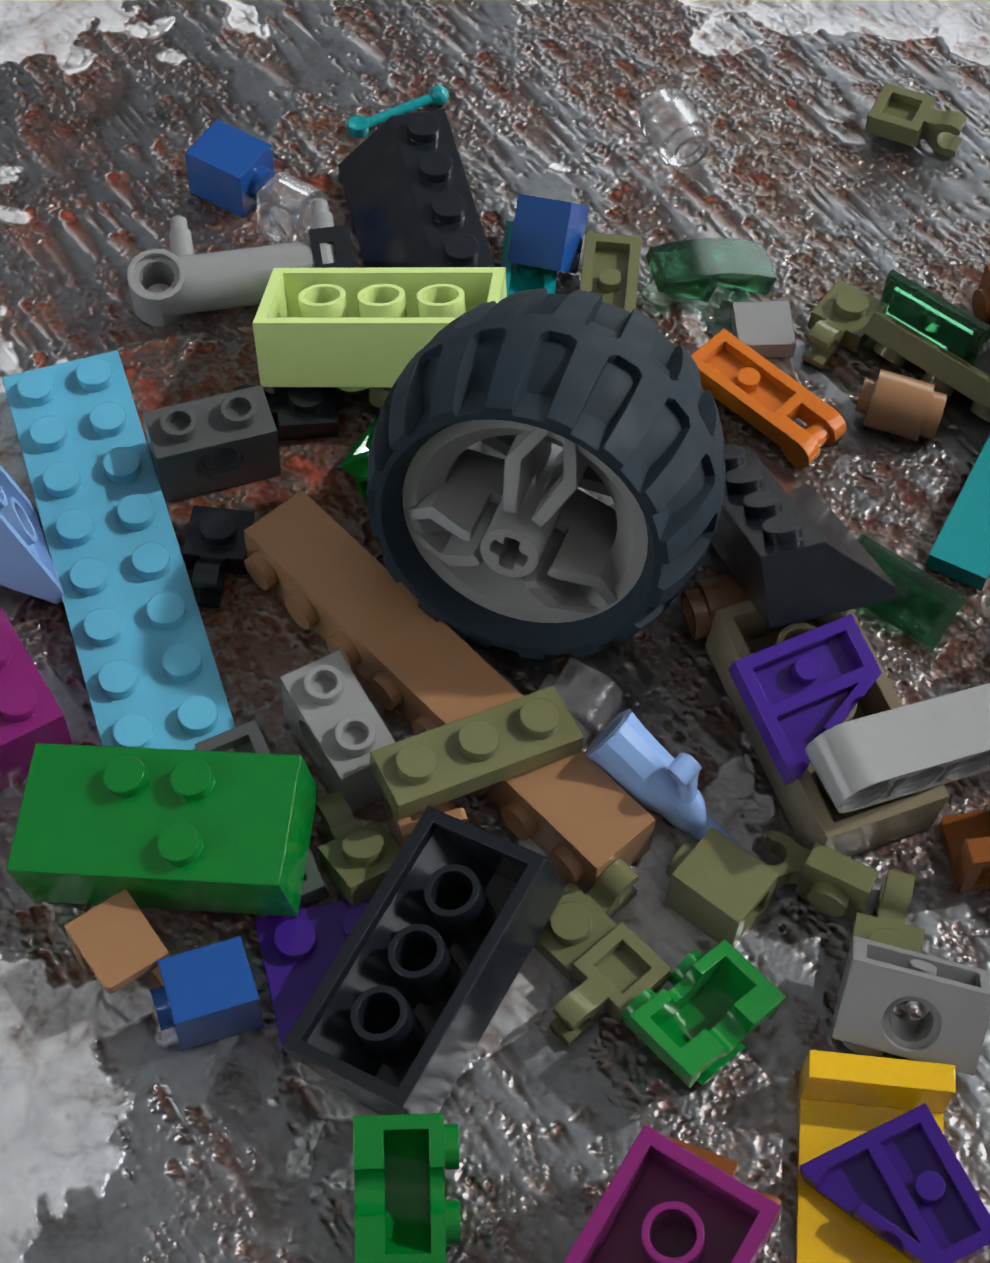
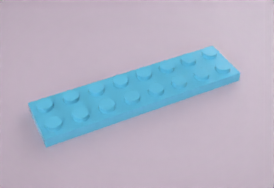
[2,350,235,750]

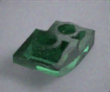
[645,238,777,302]

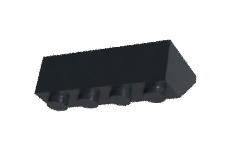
[338,108,495,268]
[711,445,898,629]
[281,806,563,1115]

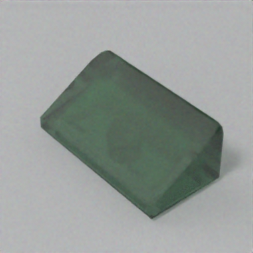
[881,269,990,367]
[857,533,971,651]

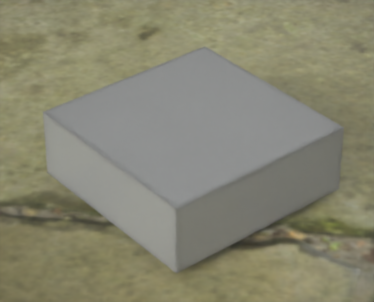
[730,301,796,358]

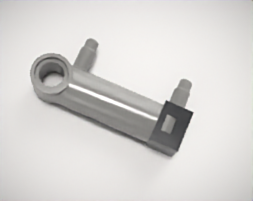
[127,198,356,327]

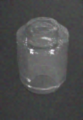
[637,88,710,169]

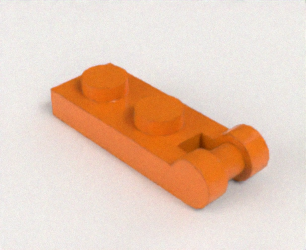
[690,329,847,468]

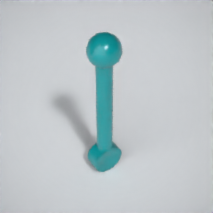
[347,85,449,138]

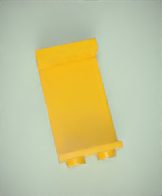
[794,1050,956,1263]

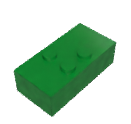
[6,743,318,917]

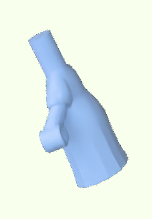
[585,708,740,846]

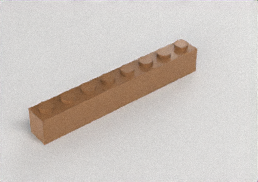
[244,490,656,893]

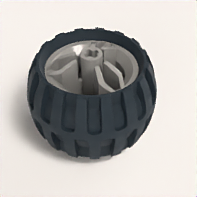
[367,288,725,660]

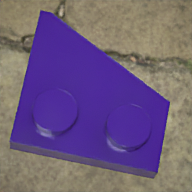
[728,614,882,786]
[800,1103,990,1263]

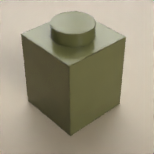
[665,827,779,947]

